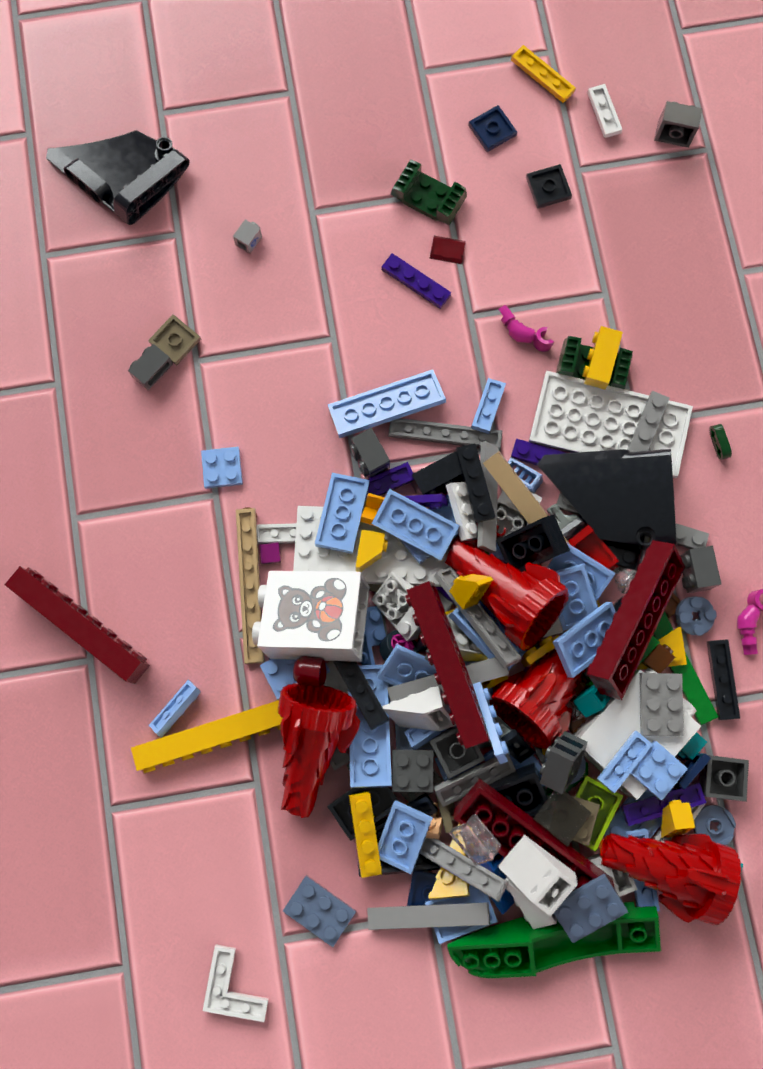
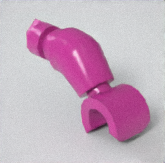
[498,305,554,352]
[737,589,763,655]

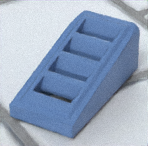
[508,457,543,493]

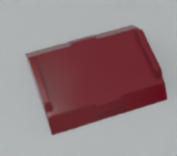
[429,236,466,264]

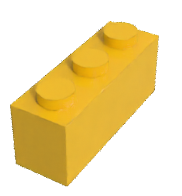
[582,326,623,390]

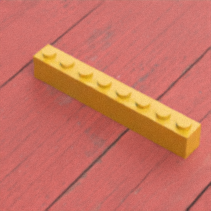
[131,700,283,773]

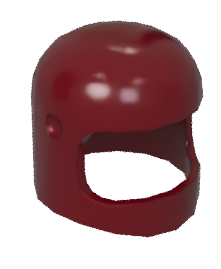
[293,656,327,687]

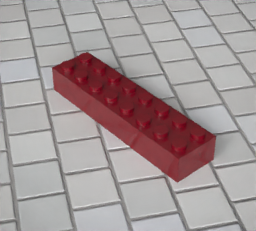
[587,540,685,700]
[4,566,150,684]
[405,581,490,749]
[454,778,615,891]

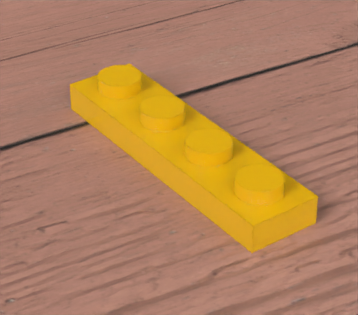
[511,45,576,103]
[349,792,382,878]

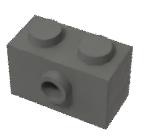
[128,344,173,390]

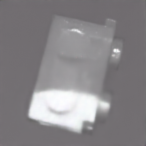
[449,814,501,866]

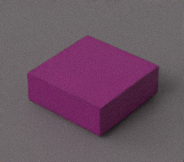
[260,543,281,564]

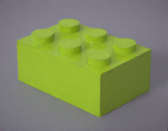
[574,775,623,852]

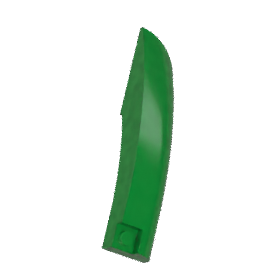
[447,902,661,978]

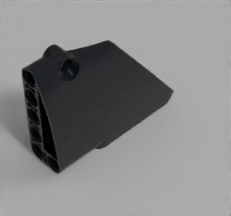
[46,130,190,225]
[537,449,677,551]

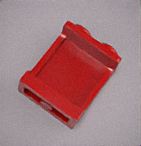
[568,525,619,571]

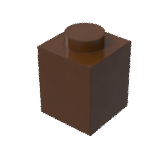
[641,644,675,673]

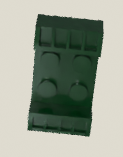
[390,159,467,225]
[556,336,633,389]

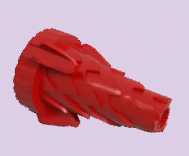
[445,540,569,650]
[489,649,589,749]
[278,683,360,818]
[599,833,741,925]

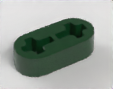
[709,424,732,460]

